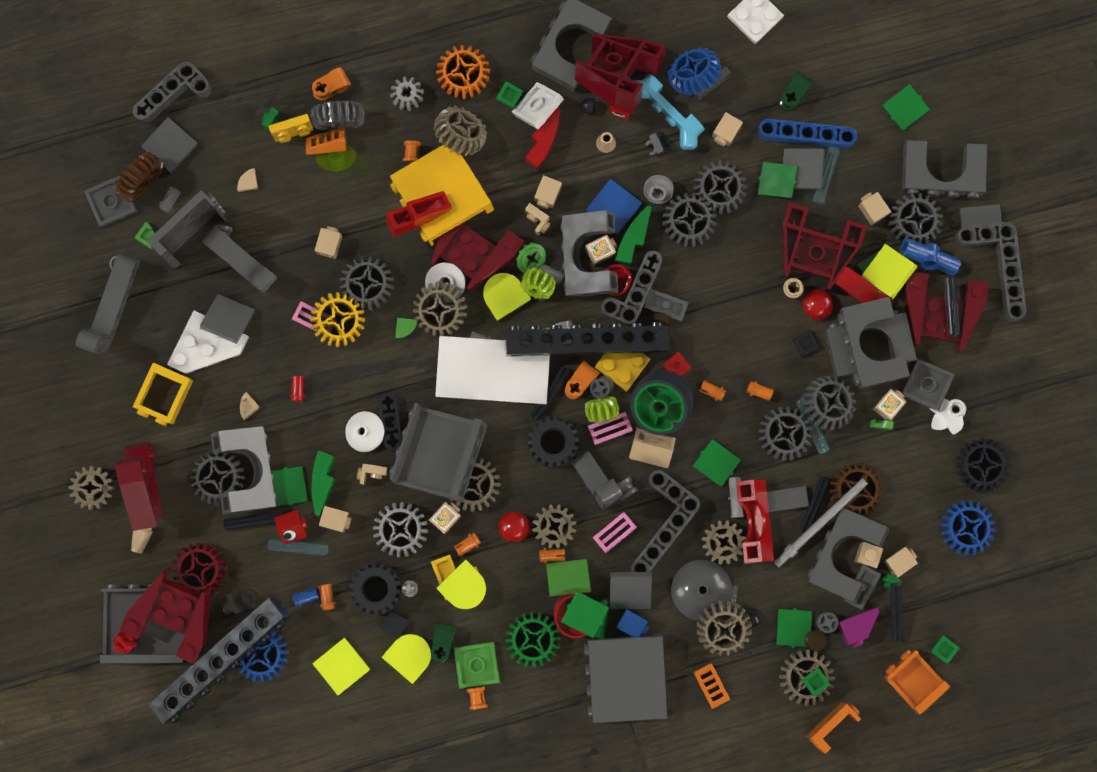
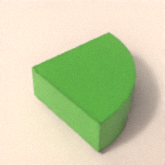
[135,222,155,250]
[395,318,418,339]
[870,419,894,431]

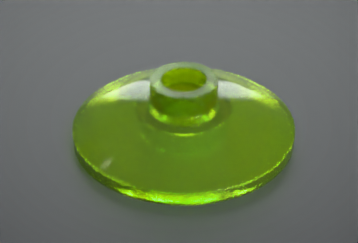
[316,143,356,171]

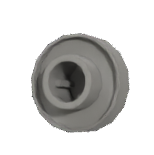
[644,175,674,204]

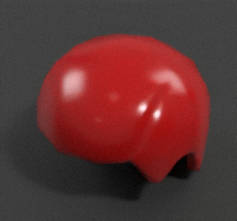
[605,264,632,296]
[802,289,834,321]
[498,511,531,542]

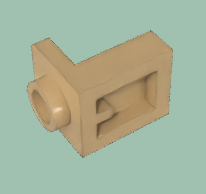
[525,203,551,235]
[357,464,389,485]

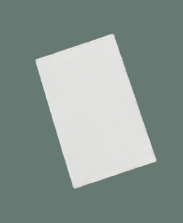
[436,336,550,404]

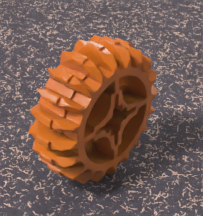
[436,45,490,99]

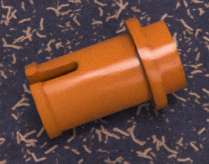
[699,380,726,401]
[746,381,774,401]
[454,533,481,557]
[539,548,565,564]
[318,584,336,611]

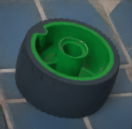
[630,371,694,435]

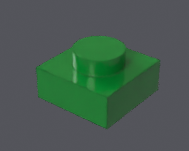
[496,81,523,109]
[261,107,281,132]
[930,635,960,664]
[801,668,831,697]

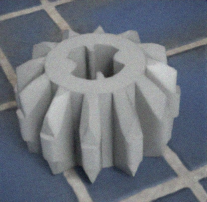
[390,77,424,111]

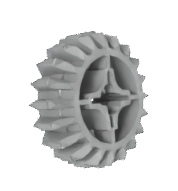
[373,502,428,557]

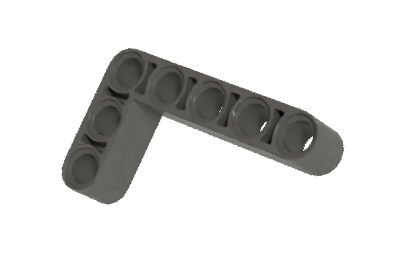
[955,222,1026,322]
[75,252,140,354]
[571,450,623,510]
[631,470,700,572]

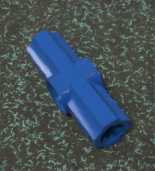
[900,238,961,276]

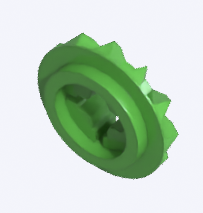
[516,242,546,273]

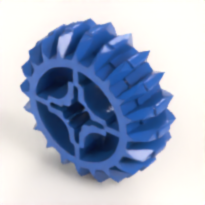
[668,47,722,96]
[940,500,996,555]
[233,631,289,682]

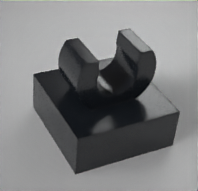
[645,132,672,155]

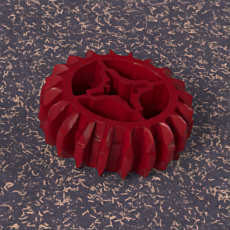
[171,542,227,593]

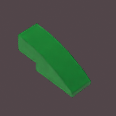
[615,206,651,266]
[312,450,336,517]

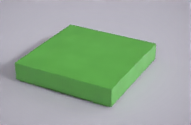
[546,559,591,596]
[454,642,500,689]

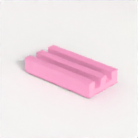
[292,301,337,333]
[588,412,633,445]
[593,512,637,553]

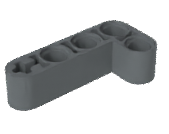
[132,62,212,124]
[201,226,277,293]
[601,251,662,326]

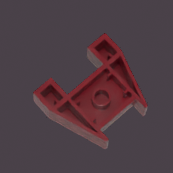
[574,34,666,114]
[781,202,867,291]
[431,219,525,293]
[902,272,989,354]
[115,441,163,531]
[119,567,211,664]

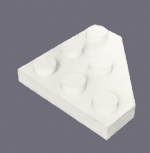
[167,311,249,374]

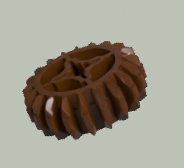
[115,151,163,202]
[829,462,885,516]

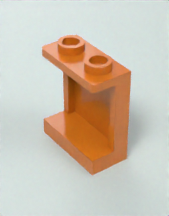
[884,650,950,715]
[806,702,861,754]

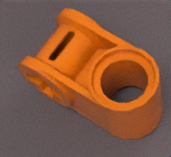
[312,67,352,101]
[565,361,600,400]

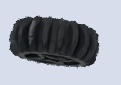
[955,438,1011,493]

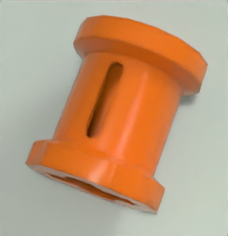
[403,141,421,164]
[467,686,488,710]

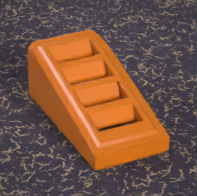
[306,127,346,155]
[693,663,730,709]

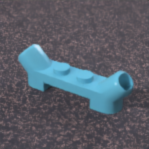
[634,74,704,150]

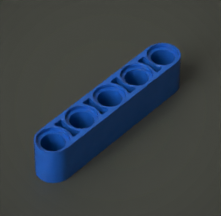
[757,119,857,149]

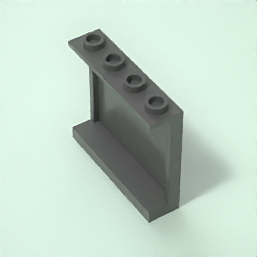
[147,190,227,269]
[389,403,487,502]
[100,584,186,663]
[584,633,667,723]

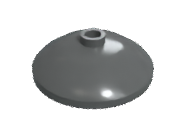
[671,560,732,621]

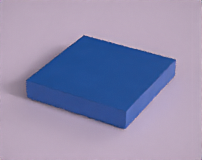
[586,179,642,235]

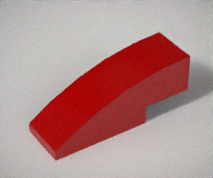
[525,107,560,171]
[385,191,452,237]
[834,266,895,305]

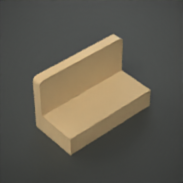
[629,428,676,468]

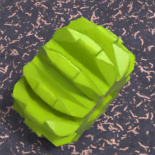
[521,268,556,300]
[585,396,620,423]

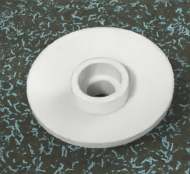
[425,262,465,303]
[345,411,384,452]

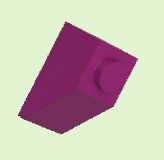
[838,607,879,648]

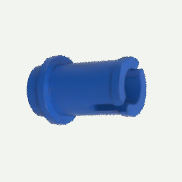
[292,587,319,608]

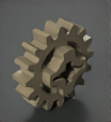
[69,466,115,510]
[533,505,576,549]
[701,521,746,565]

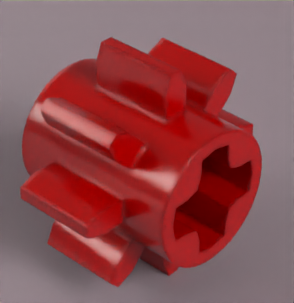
[112,632,138,655]

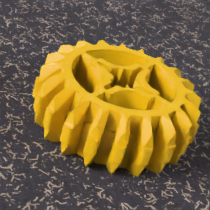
[310,292,365,347]

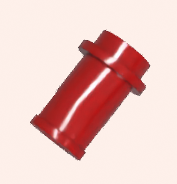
[289,376,305,402]

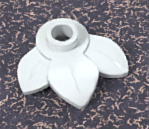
[929,399,966,435]

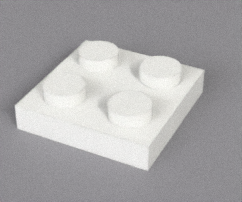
[727,0,784,44]
[512,82,564,129]

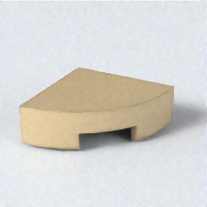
[237,168,258,192]
[240,392,260,420]

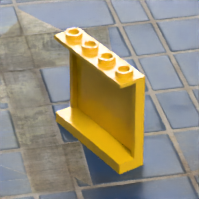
[390,145,494,246]

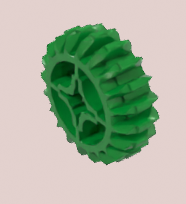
[505,612,561,668]

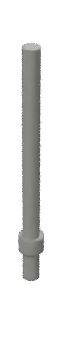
[774,478,868,567]

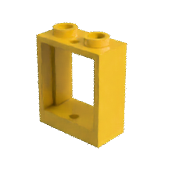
[133,363,193,426]

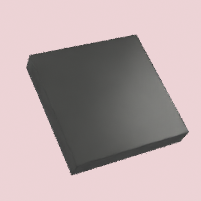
[141,117,199,174]
[783,149,825,190]
[84,175,138,228]
[200,294,255,344]
[902,358,955,412]
[610,572,652,609]

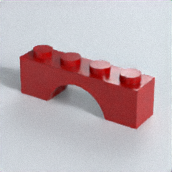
[736,480,774,563]

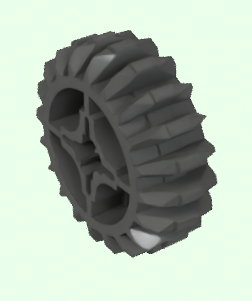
[310,100,365,131]
[693,160,748,215]
[663,193,717,247]
[888,193,943,244]
[339,256,394,311]
[802,375,856,430]
[758,406,813,461]
[190,451,245,505]

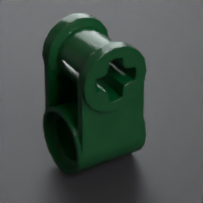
[779,71,814,111]
[431,622,457,663]

